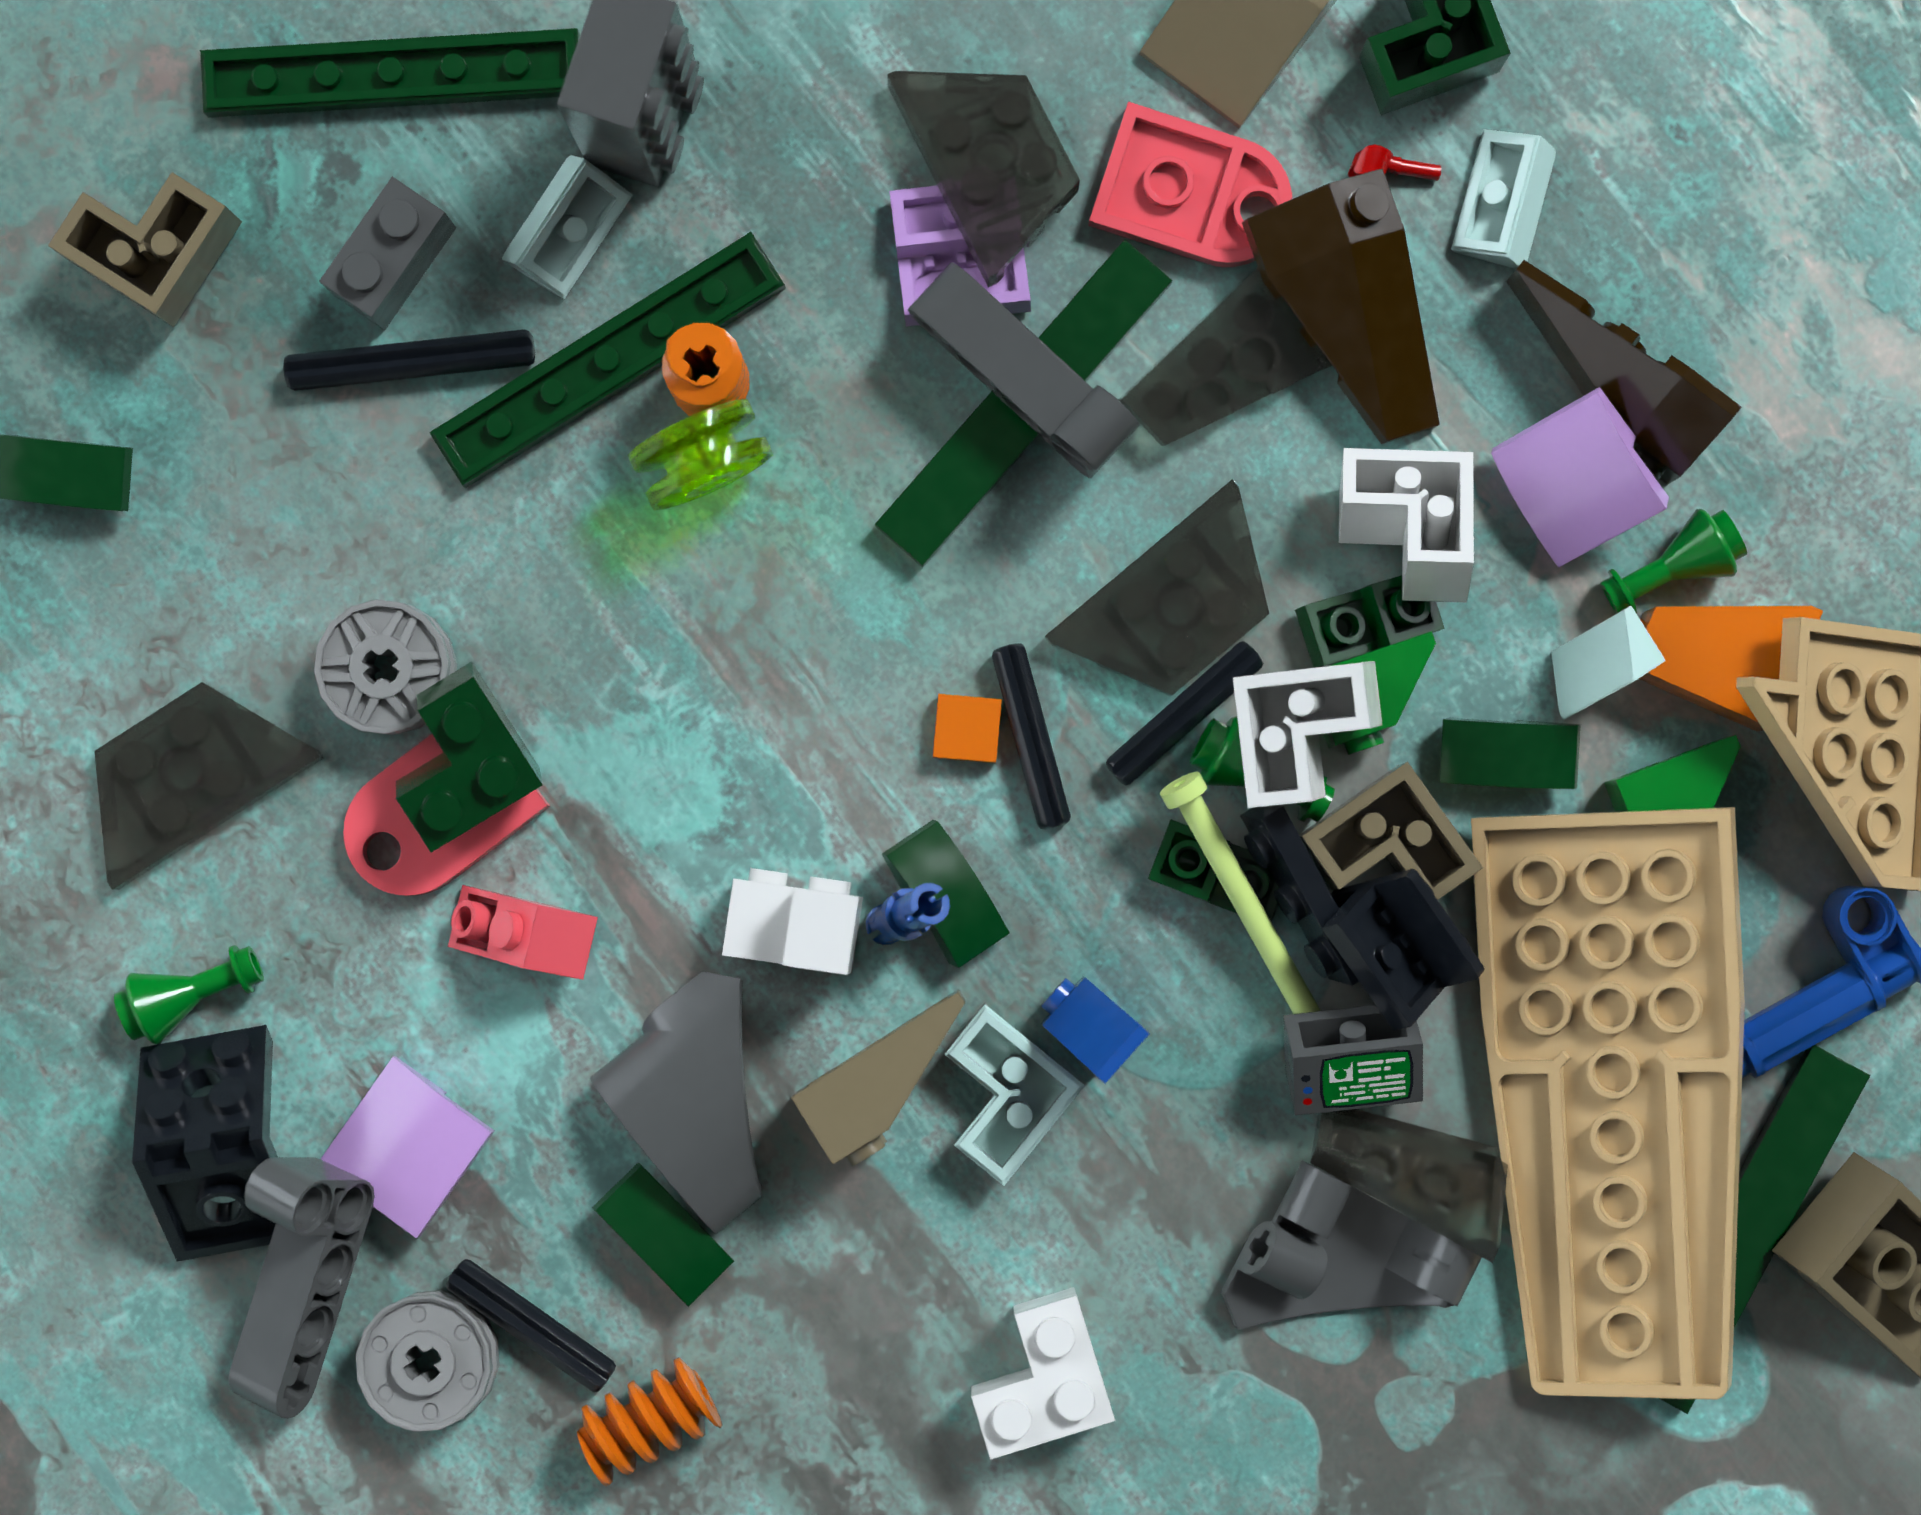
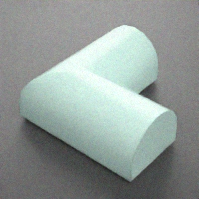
[944,1004,1085,1186]

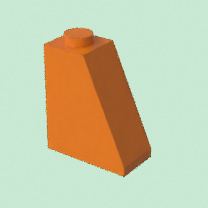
[1639,605,1823,732]

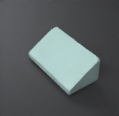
[1451,129,1556,268]
[502,155,633,299]
[1551,606,1666,720]

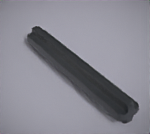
[283,329,535,391]

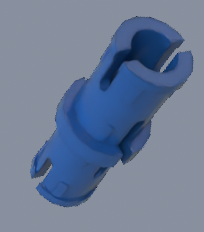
[865,883,950,945]

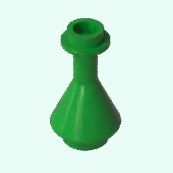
[1600,509,1747,614]
[1190,716,1335,822]
[114,945,264,1045]

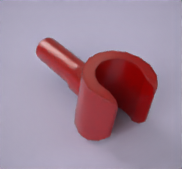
[1348,144,1441,181]

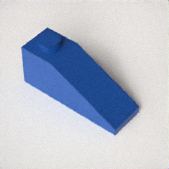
[1041,976,1150,1083]

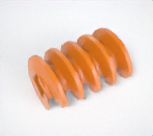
[662,323,750,422]
[577,1357,722,1486]

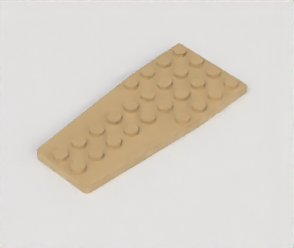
[1471,807,1745,1400]

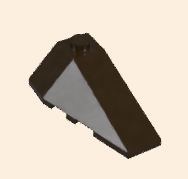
[1242,169,1440,444]
[1506,260,1742,485]

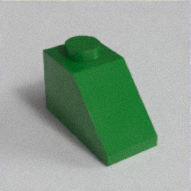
[1324,631,1436,755]
[1604,735,1741,812]

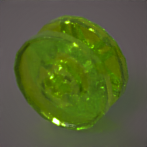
[628,399,774,511]

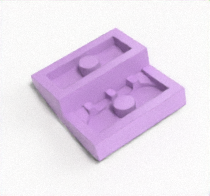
[889,176,1031,327]
[1491,387,1669,568]
[321,1056,495,1238]

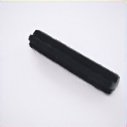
[1106,641,1264,785]
[992,643,1071,829]
[446,1259,616,1392]

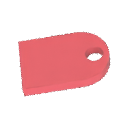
[1088,101,1292,267]
[343,734,550,896]

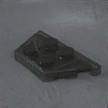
[887,71,1080,288]
[1045,479,1270,697]
[94,682,324,890]

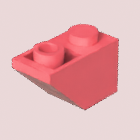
[448,885,598,980]

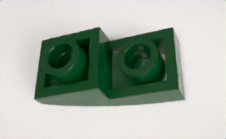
[0,434,133,511]
[1295,575,1445,668]
[1440,717,1581,789]
[1148,819,1279,922]
[882,820,1010,968]
[592,1163,734,1307]

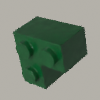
[1359,0,1511,115]
[396,662,543,853]

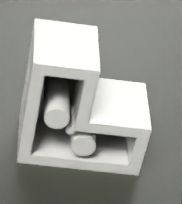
[1339,448,1474,603]
[1233,661,1382,808]
[722,868,863,975]
[971,1287,1115,1460]

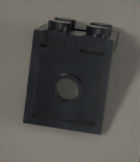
[132,1025,278,1262]

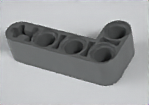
[907,262,1140,479]
[228,1157,375,1419]

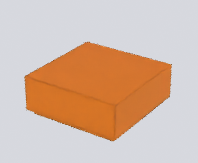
[933,694,1002,763]

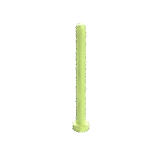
[1160,772,1321,1014]

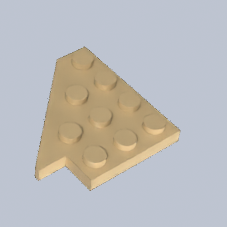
[1736,617,1921,891]

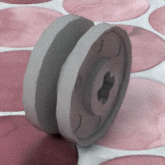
[314,599,457,735]
[356,1290,500,1432]

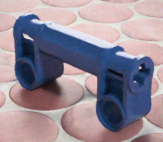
[1742,885,1921,1078]

